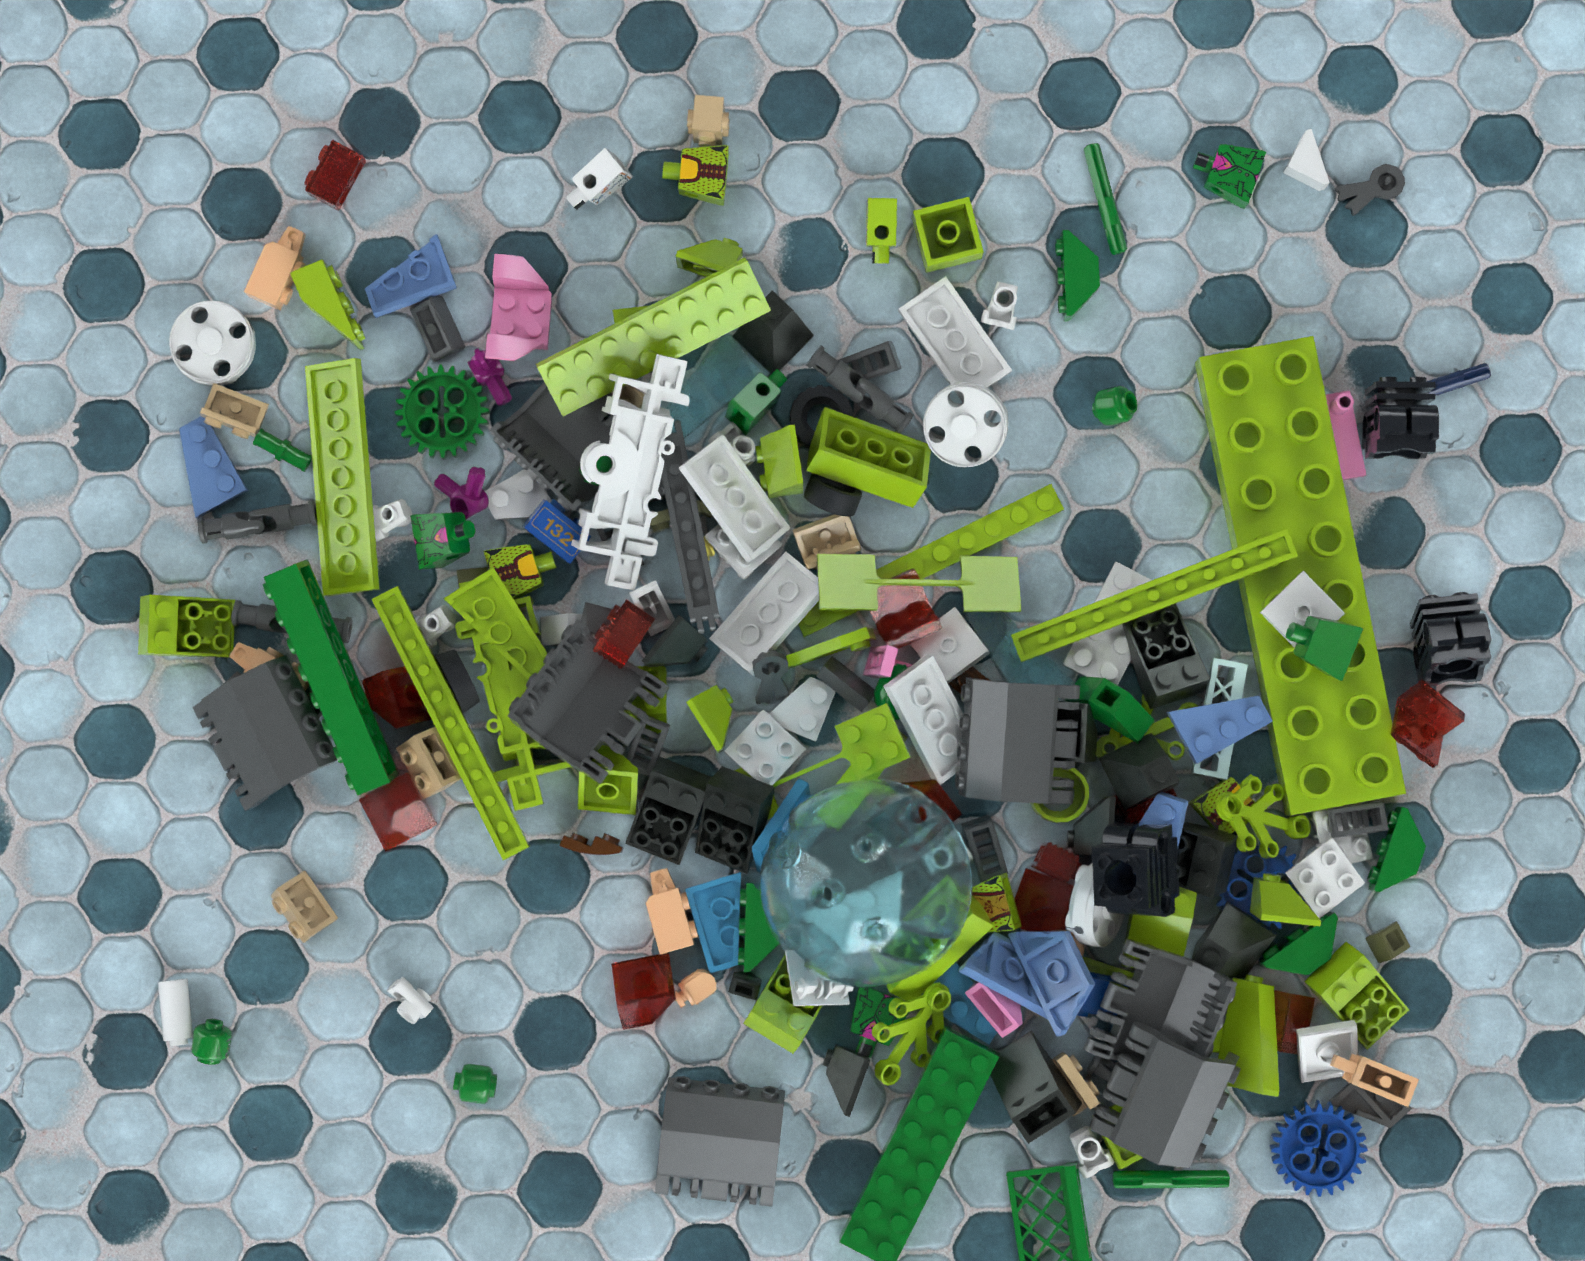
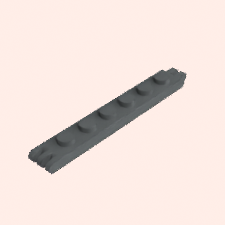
[661,420,720,634]

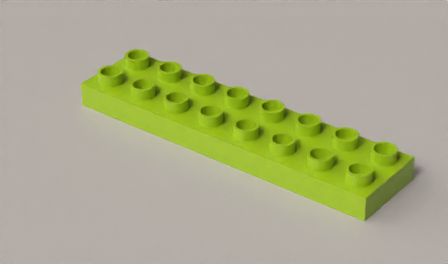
[1195,336,1406,816]

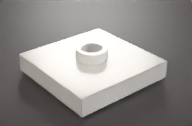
[1260,571,1345,648]
[908,607,990,683]
[1296,1020,1359,1083]

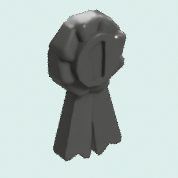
[1334,164,1405,216]
[752,650,789,704]

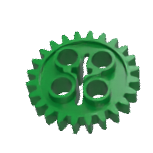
[395,364,490,460]

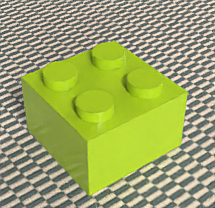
[911,197,984,273]

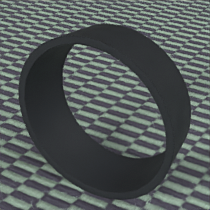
[435,649,480,713]

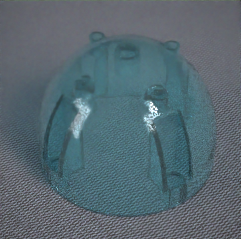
[759,779,972,988]

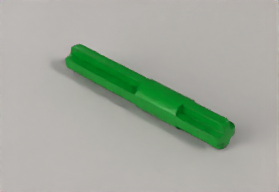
[1084,143,1127,255]
[1112,1170,1230,1188]

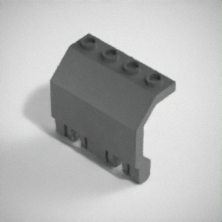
[490,382,613,511]
[508,620,669,784]
[192,655,337,811]
[955,677,1080,804]
[1083,938,1237,1061]
[1089,1022,1241,1168]
[655,1076,785,1207]

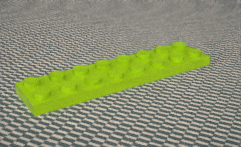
[536,257,771,417]
[305,358,380,596]

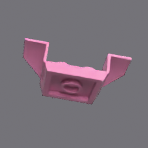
[485,254,552,361]

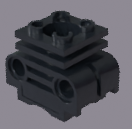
[1362,377,1439,459]
[1410,592,1492,687]
[1092,822,1180,917]

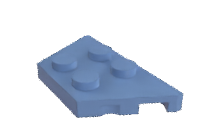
[1008,931,1095,1037]
[959,932,1048,1019]

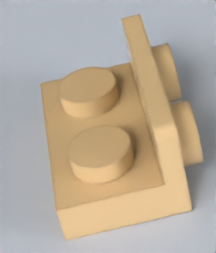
[271,870,338,943]

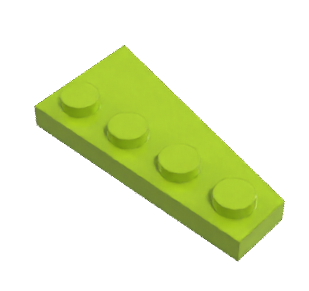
[443,567,547,680]

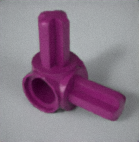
[467,348,512,406]
[434,466,489,520]

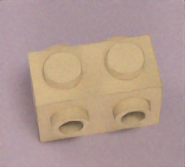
[687,95,730,147]
[396,727,462,799]

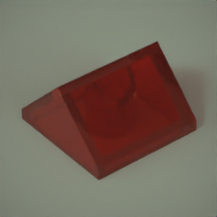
[1274,989,1315,1055]

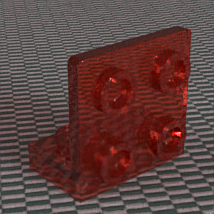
[869,568,943,649]
[1390,680,1465,768]

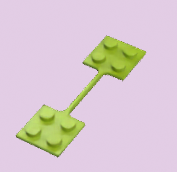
[817,554,1022,612]
[734,703,911,820]

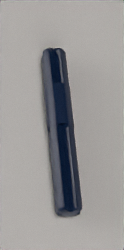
[1427,363,1491,396]

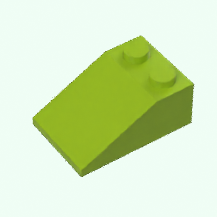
[755,424,803,498]
[1121,887,1197,968]

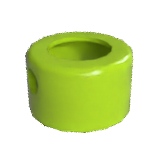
[1030,767,1089,823]

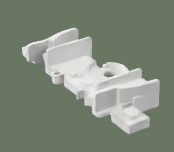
[571,354,690,590]

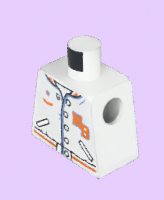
[566,148,633,210]

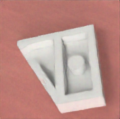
[485,469,551,520]
[769,677,835,742]

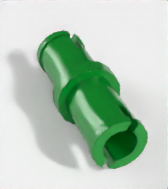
[253,429,312,472]

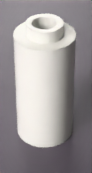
[158,979,193,1046]

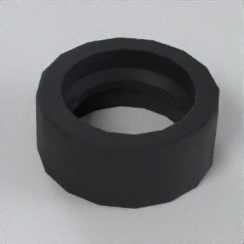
[804,473,862,517]

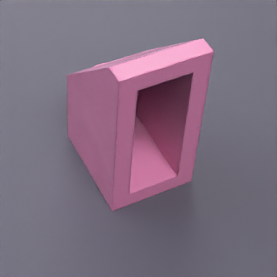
[965,981,1023,1038]

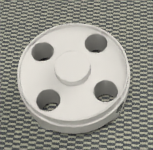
[169,301,256,386]
[923,382,1008,467]
[1065,863,1125,947]

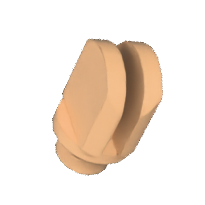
[672,968,716,1008]

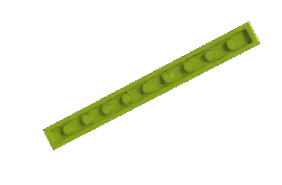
[798,484,1064,638]
[1011,528,1298,662]
[371,586,530,860]

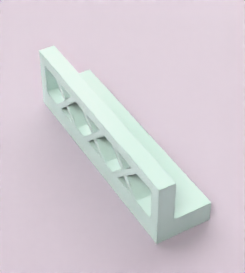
[1191,658,1248,780]

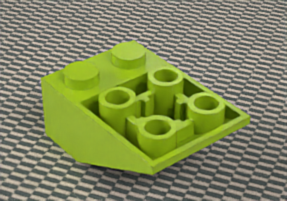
[290,259,366,350]
[138,595,235,658]
[743,942,823,1054]
[1304,942,1409,1050]

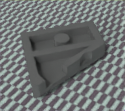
[1329,1083,1412,1128]

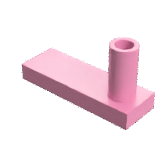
[1326,390,1366,480]
[863,645,913,678]

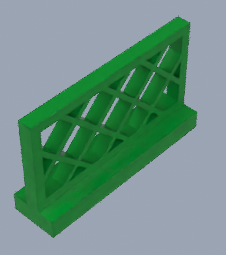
[1006,1161,1093,1261]

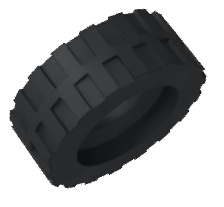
[790,385,853,449]

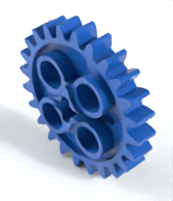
[1215,840,1305,929]
[1270,1100,1368,1197]

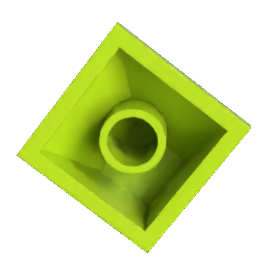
[675,238,743,277]
[686,684,734,753]
[578,745,638,815]
[1250,873,1321,927]

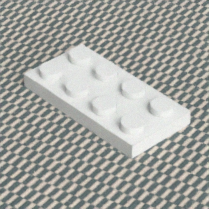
[898,276,1012,402]
[679,434,790,562]
[709,551,819,676]
[1062,562,1152,686]
[883,654,962,785]

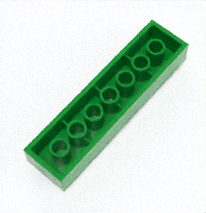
[263,559,400,796]
[839,1026,999,1261]

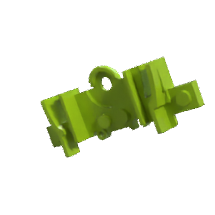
[455,580,573,811]

